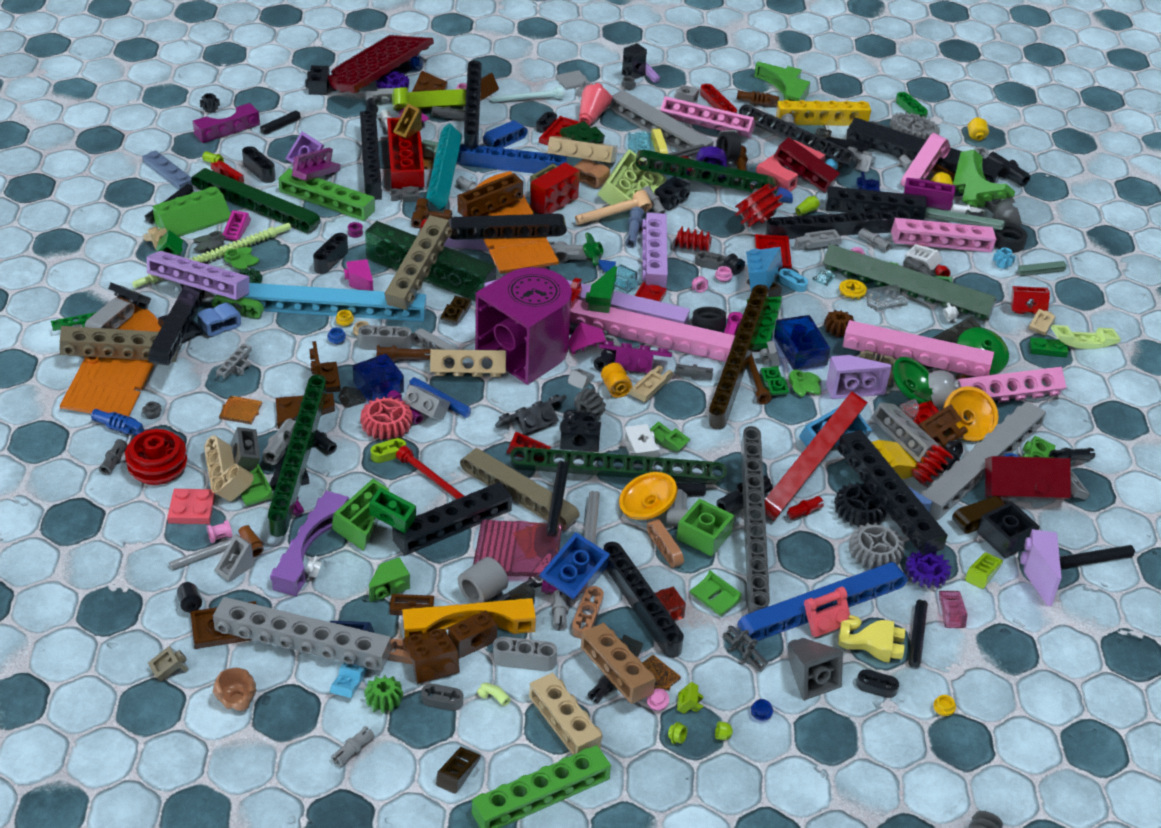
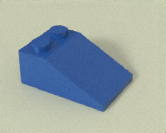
[539,532,610,600]

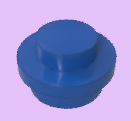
[327,327,346,344]

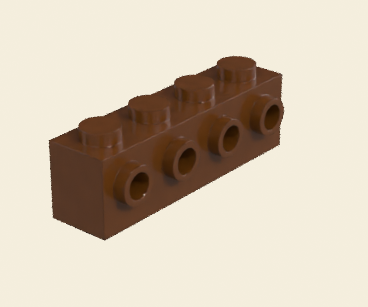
[457,173,524,217]

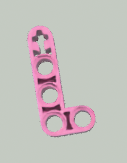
[901,133,950,187]

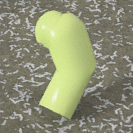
[477,682,511,706]

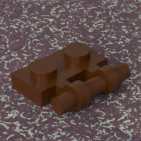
[918,404,968,449]

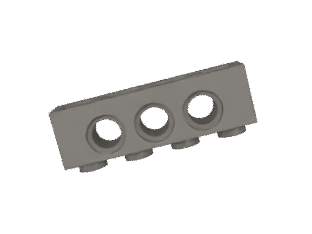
[871,402,940,463]

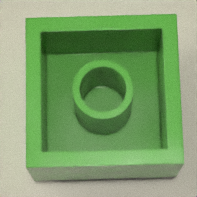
[677,498,735,557]

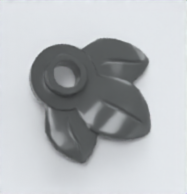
[193,231,225,252]

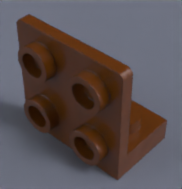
[309,341,341,393]

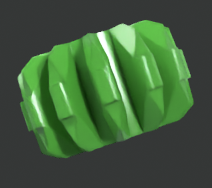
[364,674,403,714]

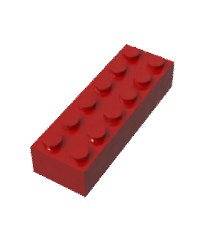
[387,118,425,189]

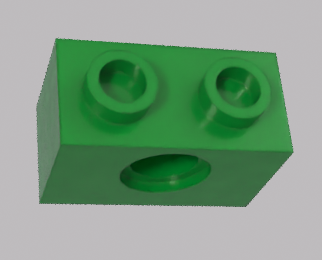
[369,487,416,533]

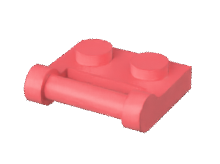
[804,587,850,637]

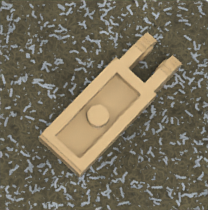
[630,365,673,402]

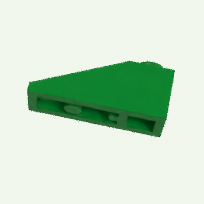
[585,266,617,313]

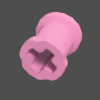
[207,520,233,543]

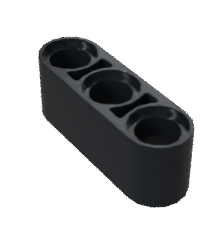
[242,146,276,183]
[313,233,348,274]

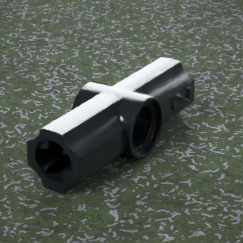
[986,151,1031,186]
[716,475,773,513]

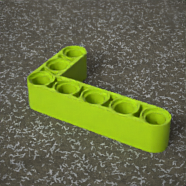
[391,88,466,111]

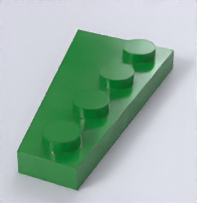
[747,296,782,350]

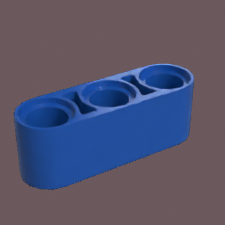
[482,120,528,148]

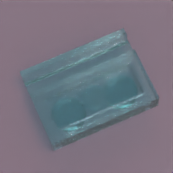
[628,132,651,154]

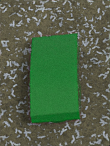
[759,366,789,396]

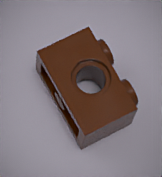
[448,610,497,659]

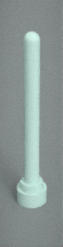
[490,86,564,103]

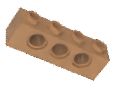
[581,623,656,704]

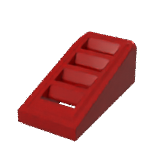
[506,431,551,462]

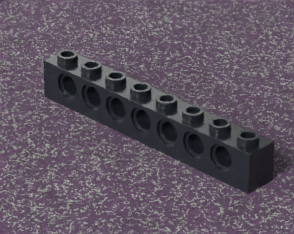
[360,110,382,200]
[838,430,948,556]

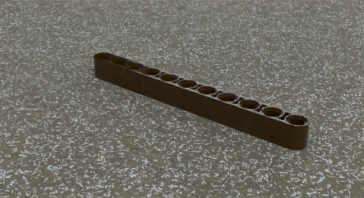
[709,284,768,429]

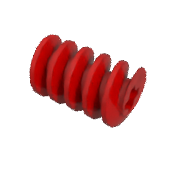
[675,226,712,252]
[910,445,954,488]

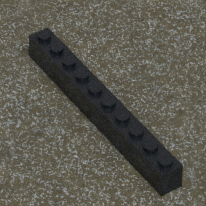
[846,117,1003,184]

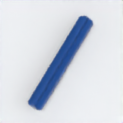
[409,377,471,418]

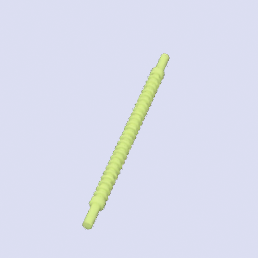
[132,223,291,288]

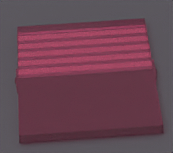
[473,520,562,577]

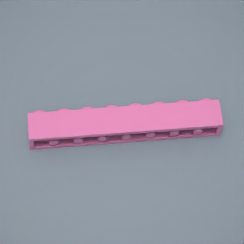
[843,320,994,377]

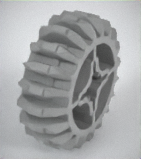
[849,523,905,570]

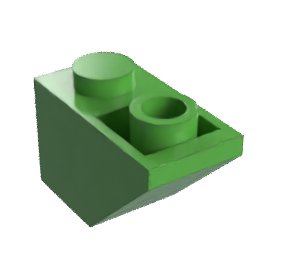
[369,557,410,602]

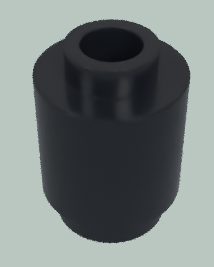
[177,582,202,613]

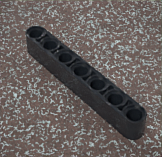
[448,214,567,240]
[603,541,684,658]

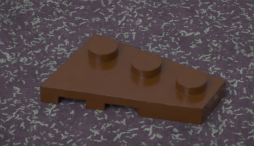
[275,393,335,429]

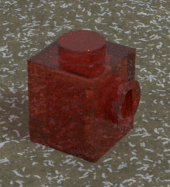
[655,586,686,621]

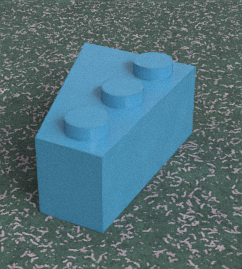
[799,407,872,447]

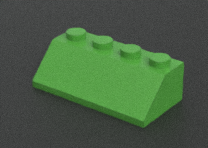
[153,186,231,237]

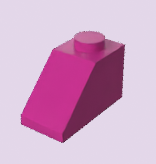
[344,259,373,291]

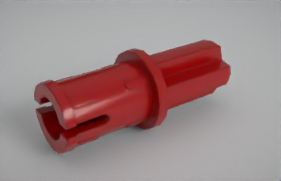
[787,496,824,519]

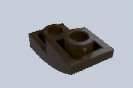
[440,295,472,324]

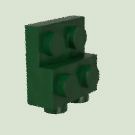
[559,121,605,144]

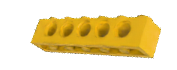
[776,100,871,126]

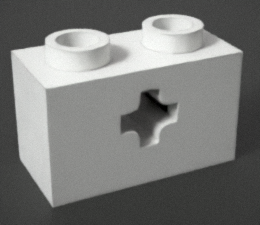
[624,424,660,467]

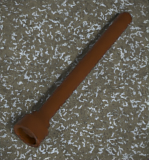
[748,353,771,405]

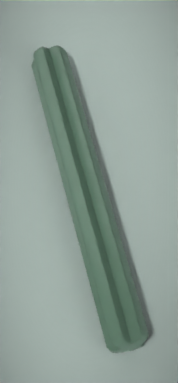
[925,208,1005,230]

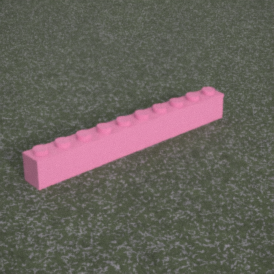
[570,300,735,362]

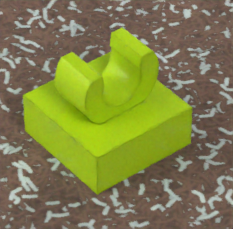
[677,682,703,714]

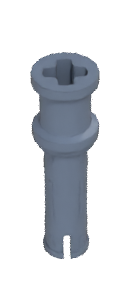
[625,207,645,248]

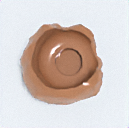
[213,667,257,711]

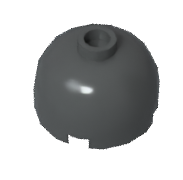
[992,197,1022,228]

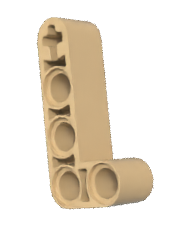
[204,435,254,501]

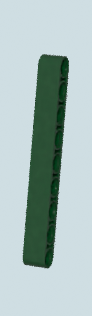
[636,149,777,194]
[191,168,321,233]

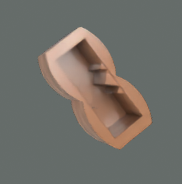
[574,159,610,188]

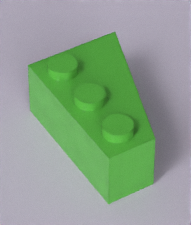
[332,478,389,551]

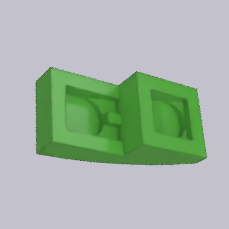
[650,421,691,452]

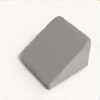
[568,368,595,389]

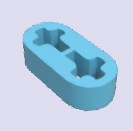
[778,268,808,292]

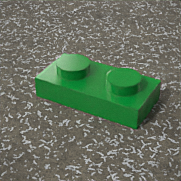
[1029,337,1068,358]

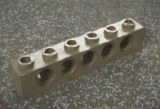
[384,215,452,310]
[59,326,177,362]

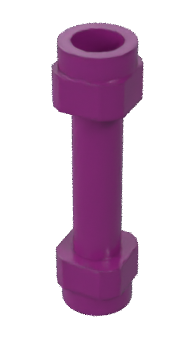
[387,390,423,424]

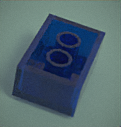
[773,315,831,370]

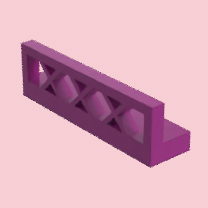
[292,147,341,180]

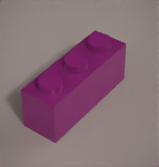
[903,177,955,210]

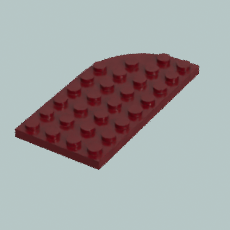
[328,35,434,93]

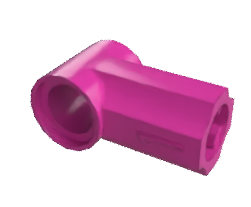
[724,312,743,335]

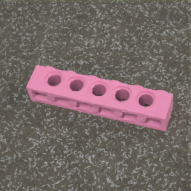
[660,96,755,138]
[891,218,996,253]
[958,367,1067,403]

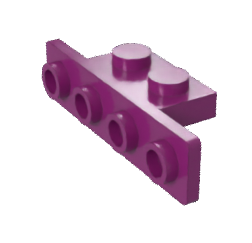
[598,340,672,373]

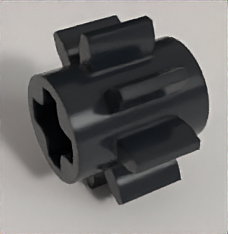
[199,93,220,113]

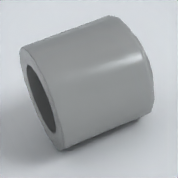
[458,557,508,604]

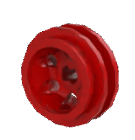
[735,183,783,227]
[125,429,188,485]

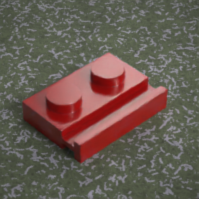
[634,282,667,302]

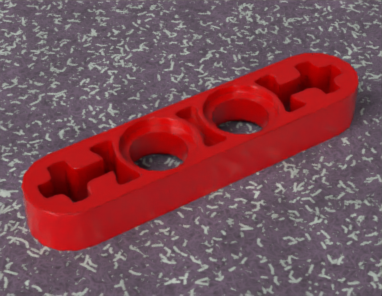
[700,83,737,113]

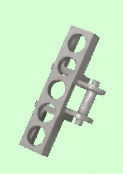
[216,343,252,378]

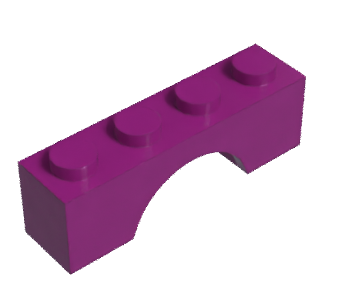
[193,103,260,143]

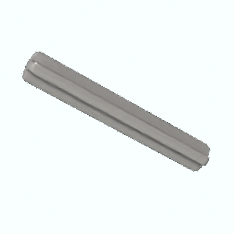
[584,490,600,544]

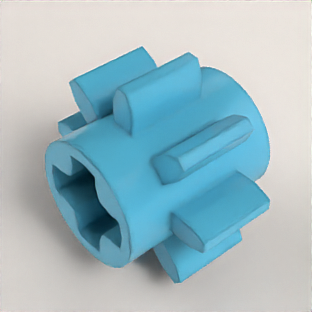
[993,248,1016,269]

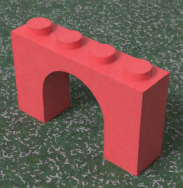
[756,140,826,192]

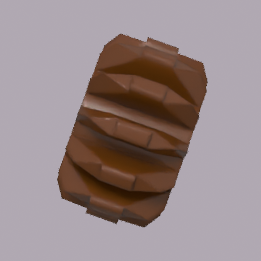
[824,310,855,338]

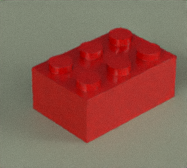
[530,162,580,214]

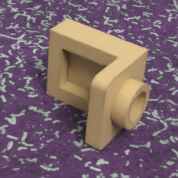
[143,226,167,250]

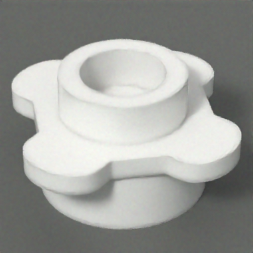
[943,303,958,323]
[305,556,322,581]

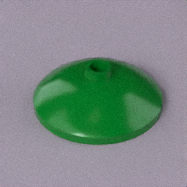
[956,327,1009,375]
[892,357,933,404]

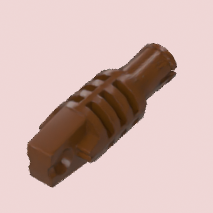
[736,90,779,107]

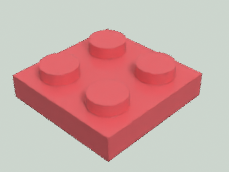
[167,488,216,524]

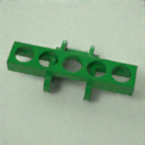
[51,312,96,331]

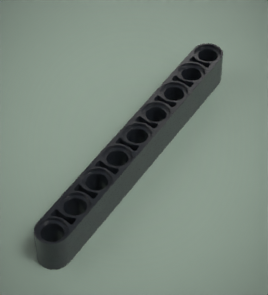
[464,60,482,149]
[739,104,859,169]
[765,210,911,239]
[148,285,205,366]

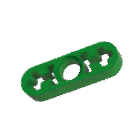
[896,92,928,119]

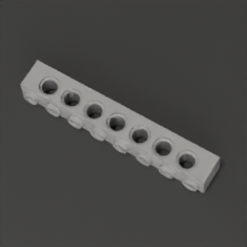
[213,597,391,671]

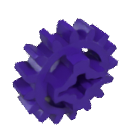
[376,71,410,89]
[905,550,952,589]

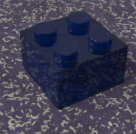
[352,354,404,402]

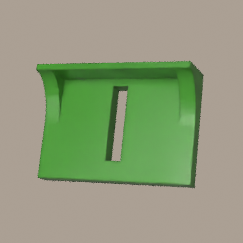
[240,464,273,506]
[689,570,742,616]

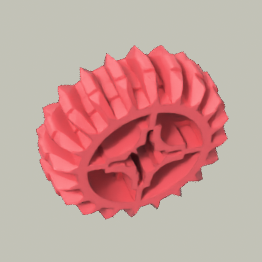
[360,396,413,441]

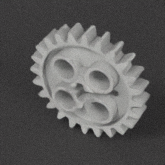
[890,112,940,140]

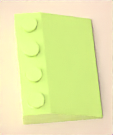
[597,149,667,213]

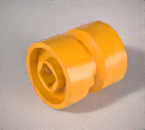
[601,363,633,398]

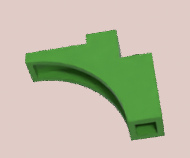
[754,61,810,101]
[953,150,1015,208]

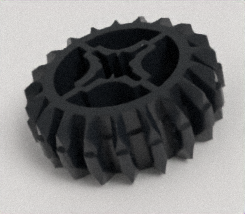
[834,482,888,528]

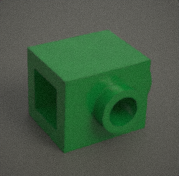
[156,230,183,256]

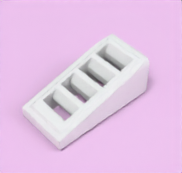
[905,244,943,270]

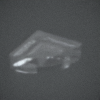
[899,399,919,420]

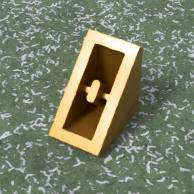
[393,104,422,139]

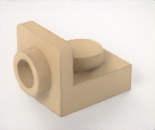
[1029,309,1055,336]

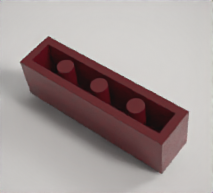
[773,137,840,193]

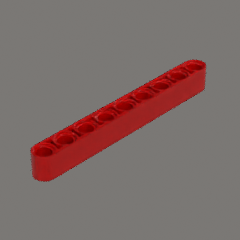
[765,391,868,521]

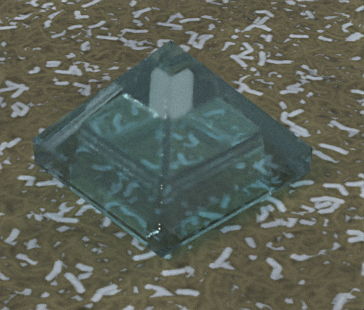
[812,268,836,286]

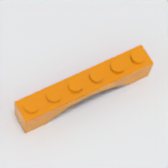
[402,598,536,639]

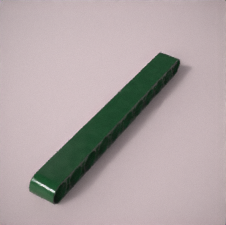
[268,375,327,537]
[510,447,727,484]

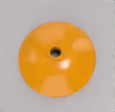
[943,386,998,442]
[619,472,678,520]

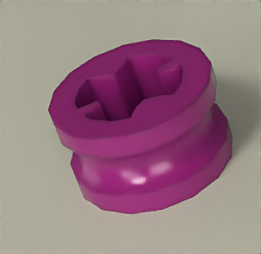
[347,222,363,238]

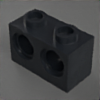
[306,65,330,95]
[654,176,690,211]

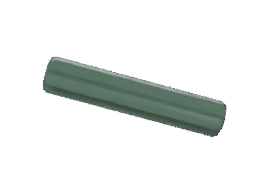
[1017,261,1067,275]

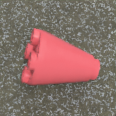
[579,83,613,126]

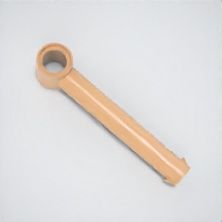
[575,190,653,225]

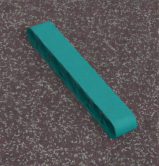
[426,123,462,209]

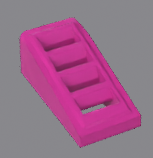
[223,210,251,241]

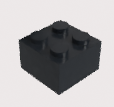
[977,501,1040,558]

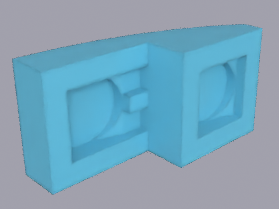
[330,662,367,698]

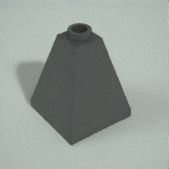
[787,638,843,701]

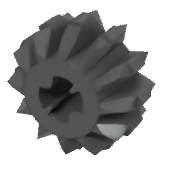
[574,387,606,419]

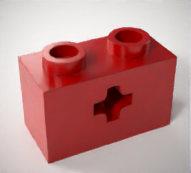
[1010,286,1050,315]

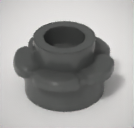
[621,76,636,90]
[142,401,162,419]

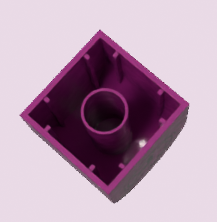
[475,267,572,385]

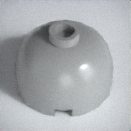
[928,370,961,408]

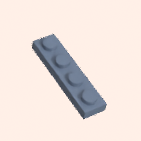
[142,150,193,189]

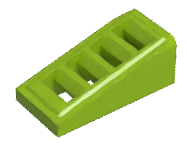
[965,552,1003,589]

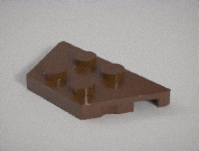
[412,71,448,92]

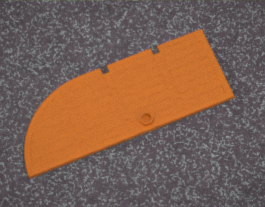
[476,171,559,274]
[60,297,162,416]

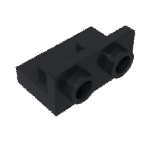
[108,282,151,310]

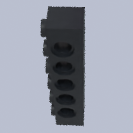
[825,186,927,220]
[392,482,512,556]

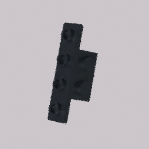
[495,394,567,435]

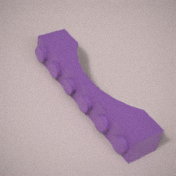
[270,491,349,596]

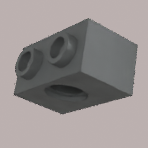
[231,427,261,472]

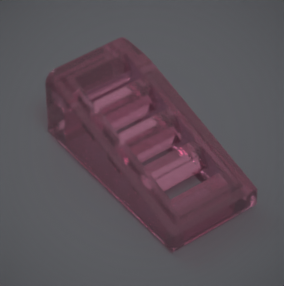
[939,591,967,628]

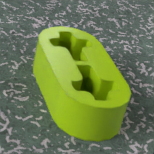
[370,438,406,463]

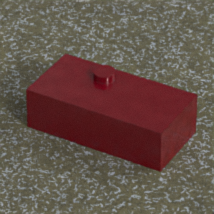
[985,456,1071,500]

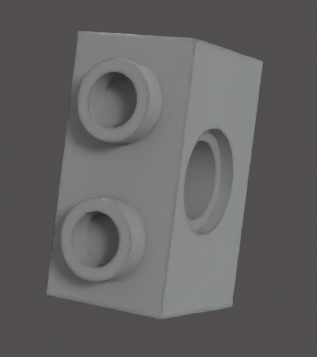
[403,385,451,420]

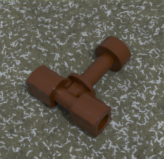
[411,198,452,228]

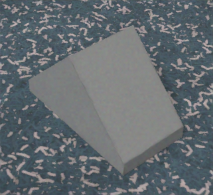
[214,534,254,582]

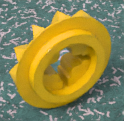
[839,279,867,300]

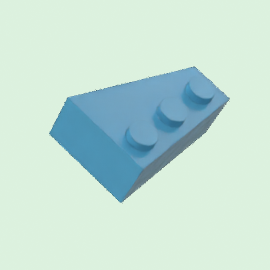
[746,247,782,291]

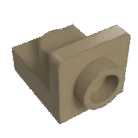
[148,646,189,681]

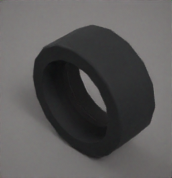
[716,131,741,162]
[995,224,1028,253]
[692,307,726,332]

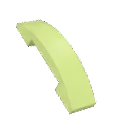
[1051,325,1121,349]

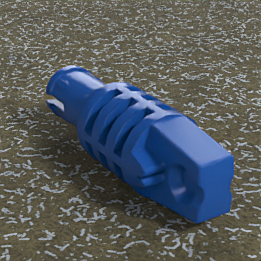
[91,409,144,435]

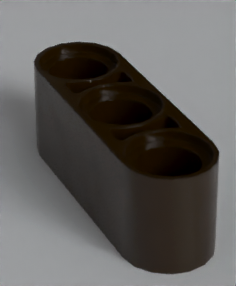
[952,496,1005,534]

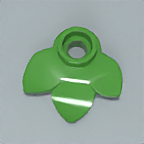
[224,247,259,270]
[789,370,821,397]

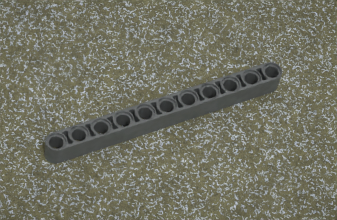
[741,426,770,613]

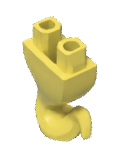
[838,615,905,663]

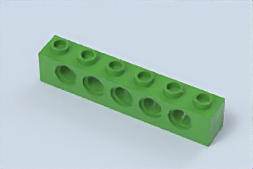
[278,168,375,221]
[472,745,611,828]

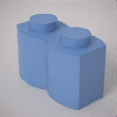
[197,303,241,336]

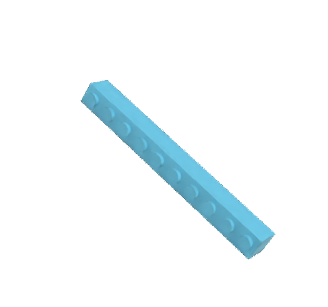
[243,283,427,322]

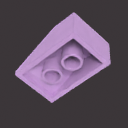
[826,355,891,399]
[1020,529,1062,606]

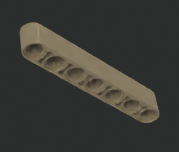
[460,448,580,530]

